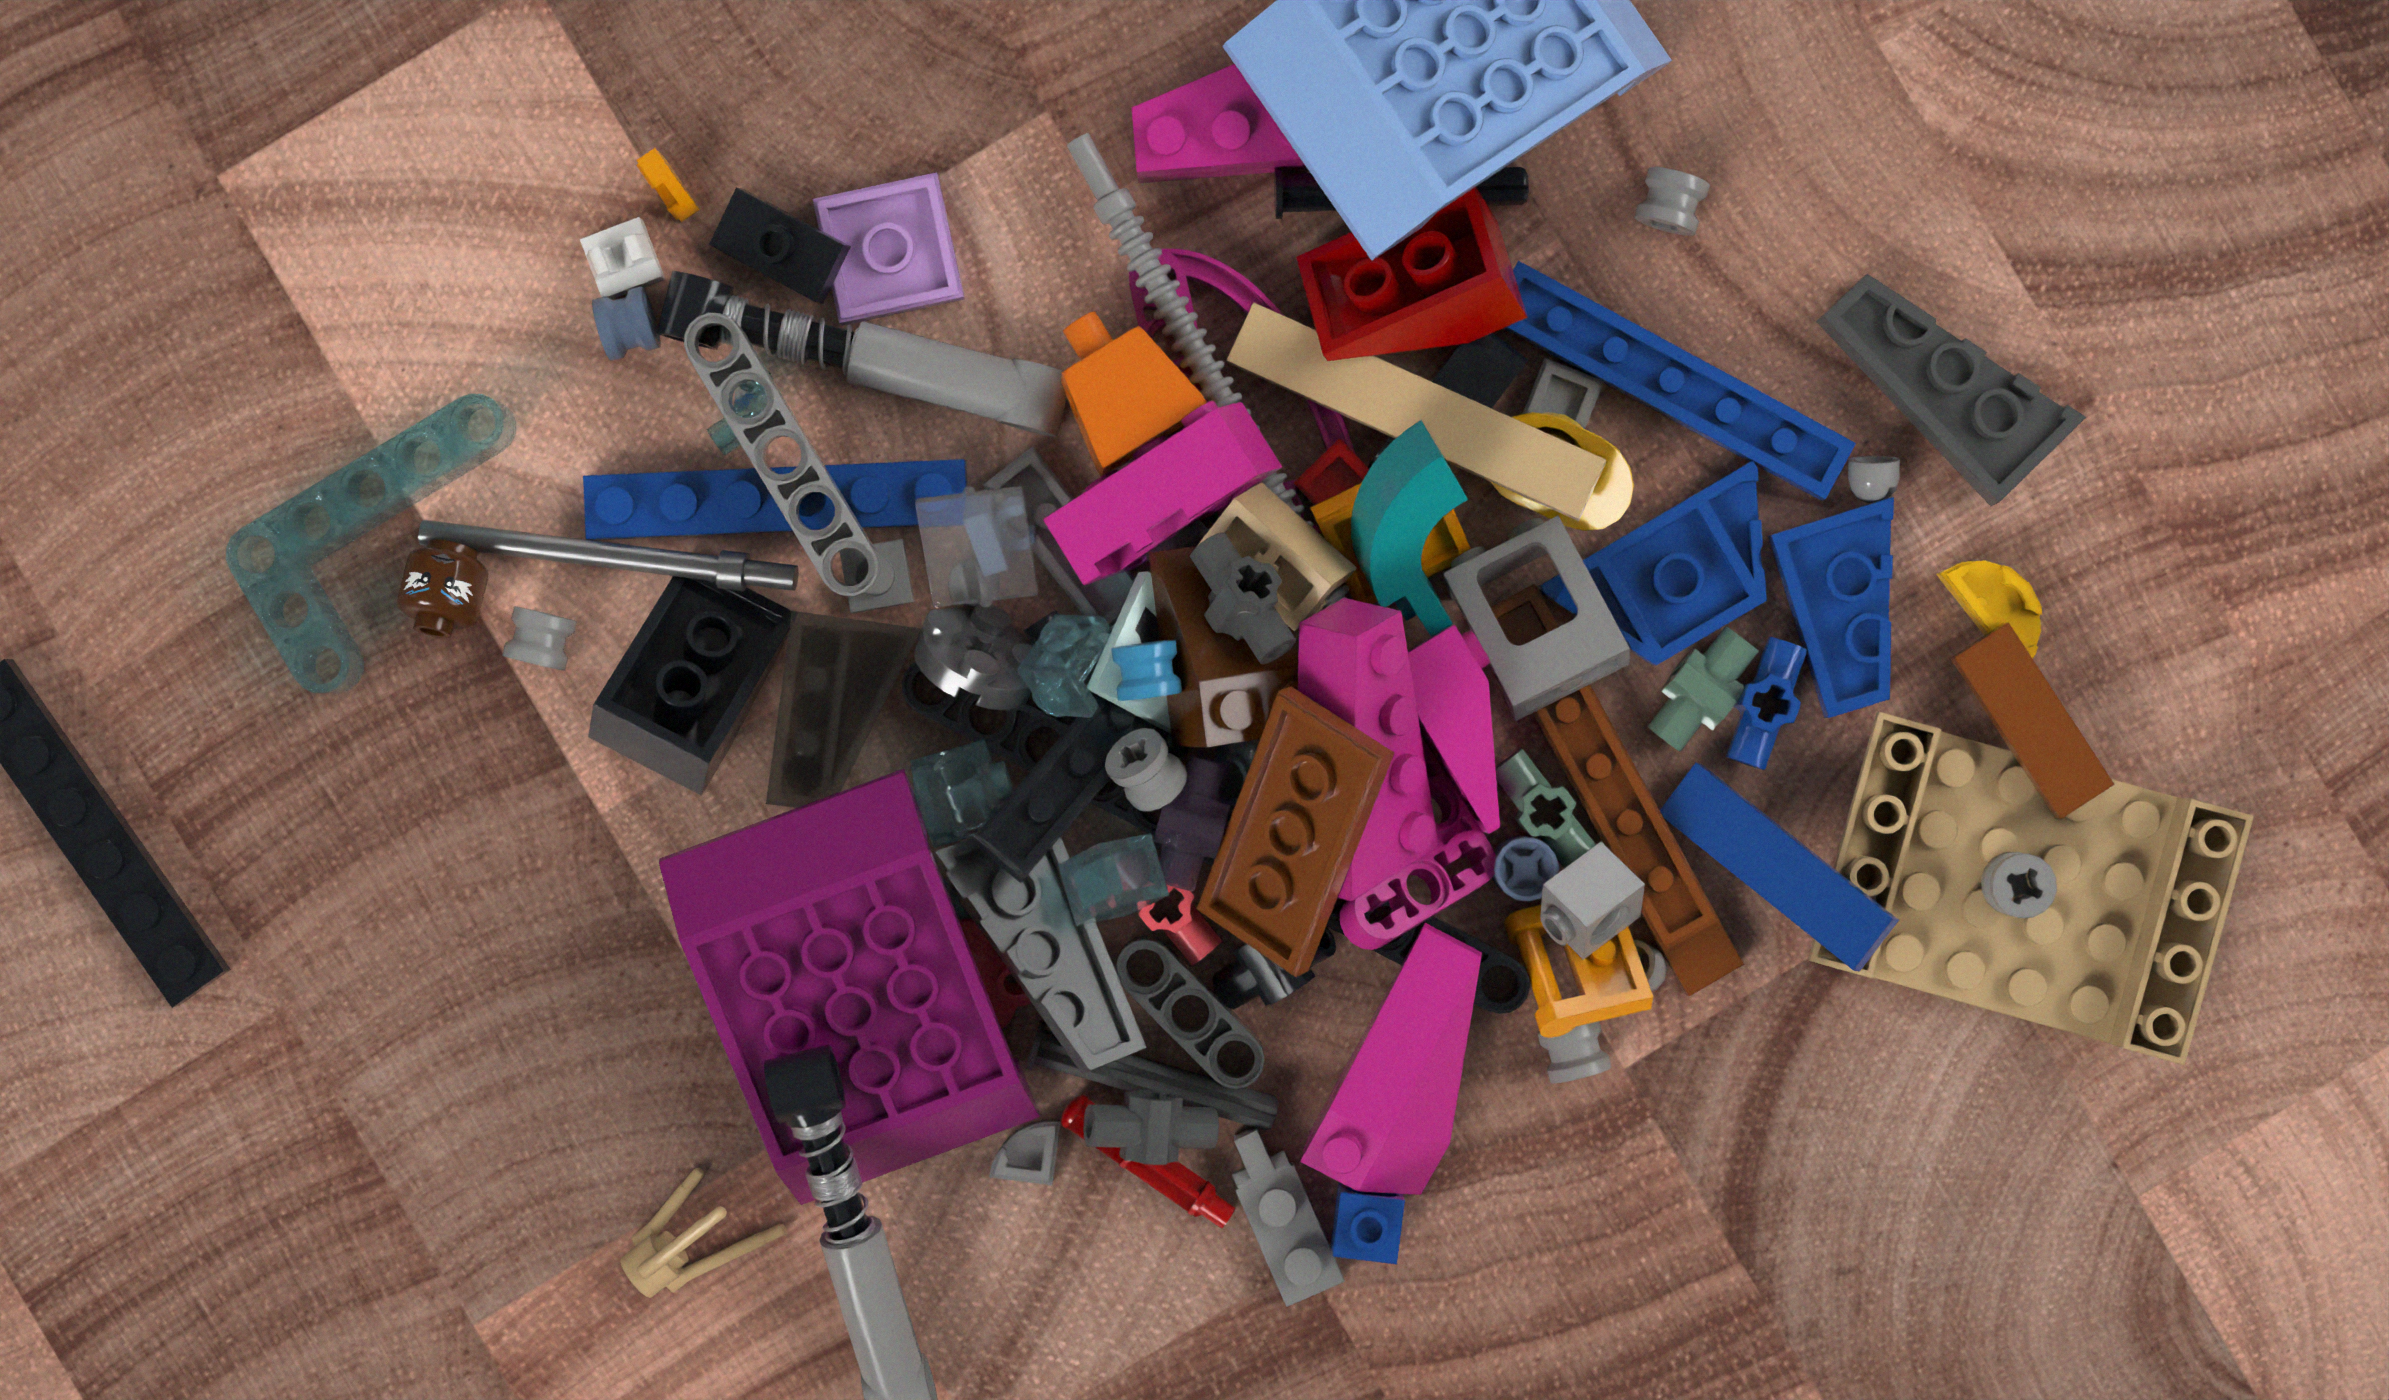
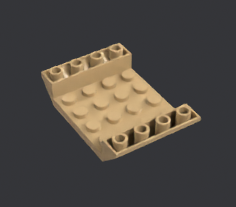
[1808,712,2254,1066]

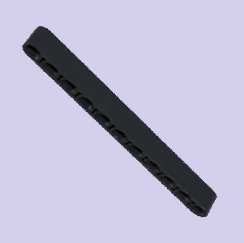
[901,662,1530,1014]

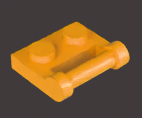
[1504,905,1653,1038]

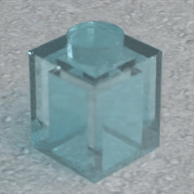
[1058,833,1169,926]

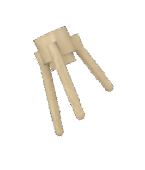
[620,1168,787,1298]

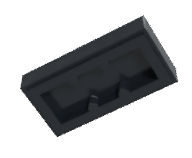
[709,187,851,303]

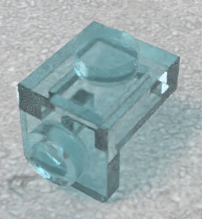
[1017,614,1112,718]

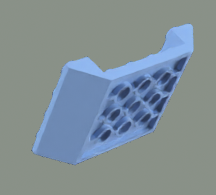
[1222,0,1672,260]

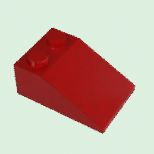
[1296,187,1528,361]

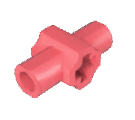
[1111,842,1222,966]

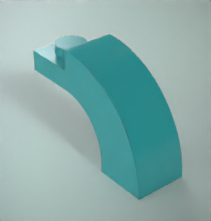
[1351,420,1468,637]

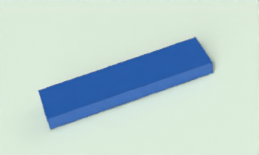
[1660,762,1899,972]

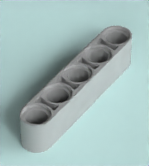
[684,313,880,596]

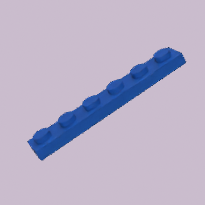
[1503,260,1856,501]
[583,459,968,540]

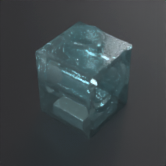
[910,739,1013,848]

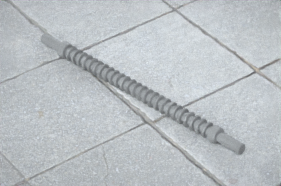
[1067,133,1349,609]

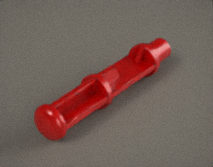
[1061,1095,1236,1229]

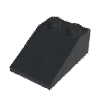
[588,576,798,796]

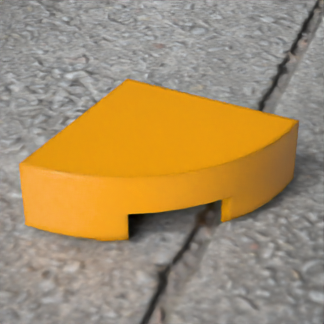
[636,148,700,222]

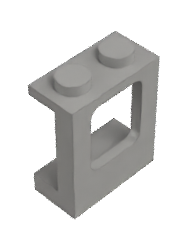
[1443,516,1630,721]

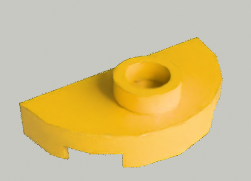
[1936,560,2042,659]

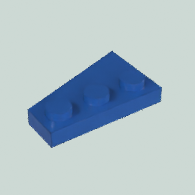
[1768,497,1894,718]

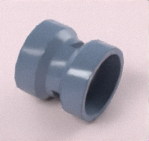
[1492,835,1559,901]

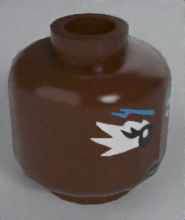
[397,539,489,638]

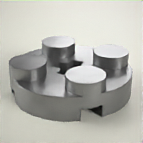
[914,603,1047,710]

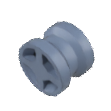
[592,286,661,361]

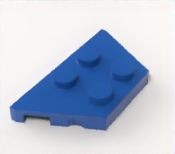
[1538,461,1767,666]

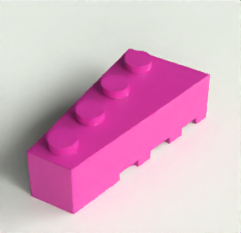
[1298,598,1439,901]

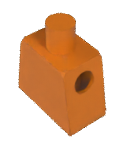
[1061,311,1207,476]

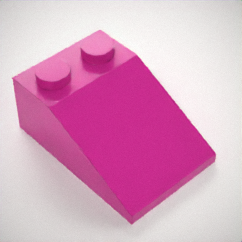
[1408,625,1500,834]

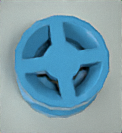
[1111,640,1182,701]

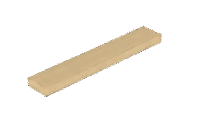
[1226,302,1606,521]

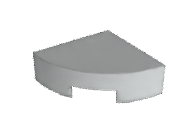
[989,1119,1061,1185]

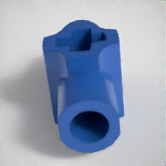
[1726,637,1807,770]

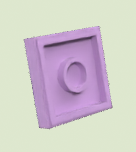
[813,172,965,326]

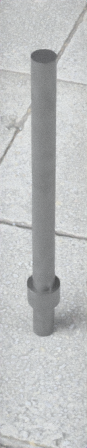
[418,520,799,591]

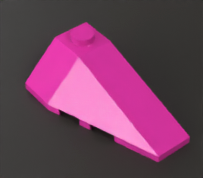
[1300,923,1482,1195]

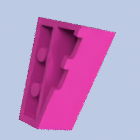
[1132,64,1308,183]
[1043,401,1282,585]

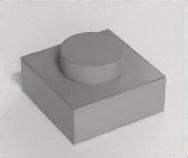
[840,539,915,613]

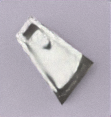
[766,611,921,808]

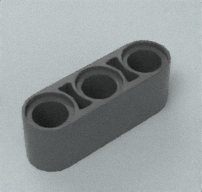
[1116,936,1265,1089]

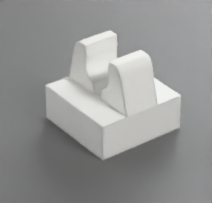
[580,217,665,300]

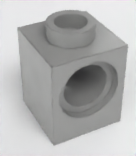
[1540,842,1645,960]

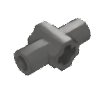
[1190,533,1297,664]
[1083,1089,1219,1165]

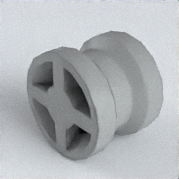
[1634,167,1710,236]
[502,606,577,671]
[1105,728,1187,812]
[1981,852,2057,918]
[1537,1021,1612,1083]

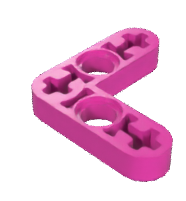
[1339,736,1496,950]

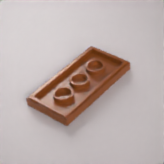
[1197,686,1394,977]

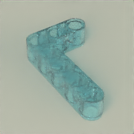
[226,393,516,694]

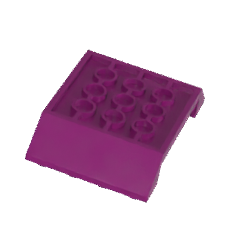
[659,769,1040,1205]

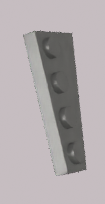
[1816,274,2086,506]
[932,837,1147,1074]

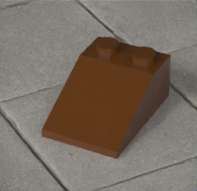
[1148,546,1299,748]

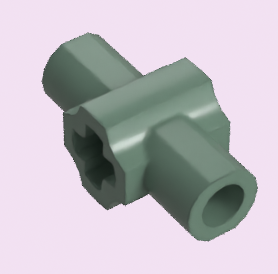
[1647,626,1759,752]
[1496,749,1596,868]

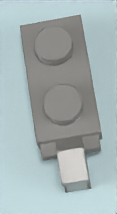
[1232,1127,1345,1307]

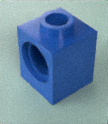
[1330,1182,1405,1265]

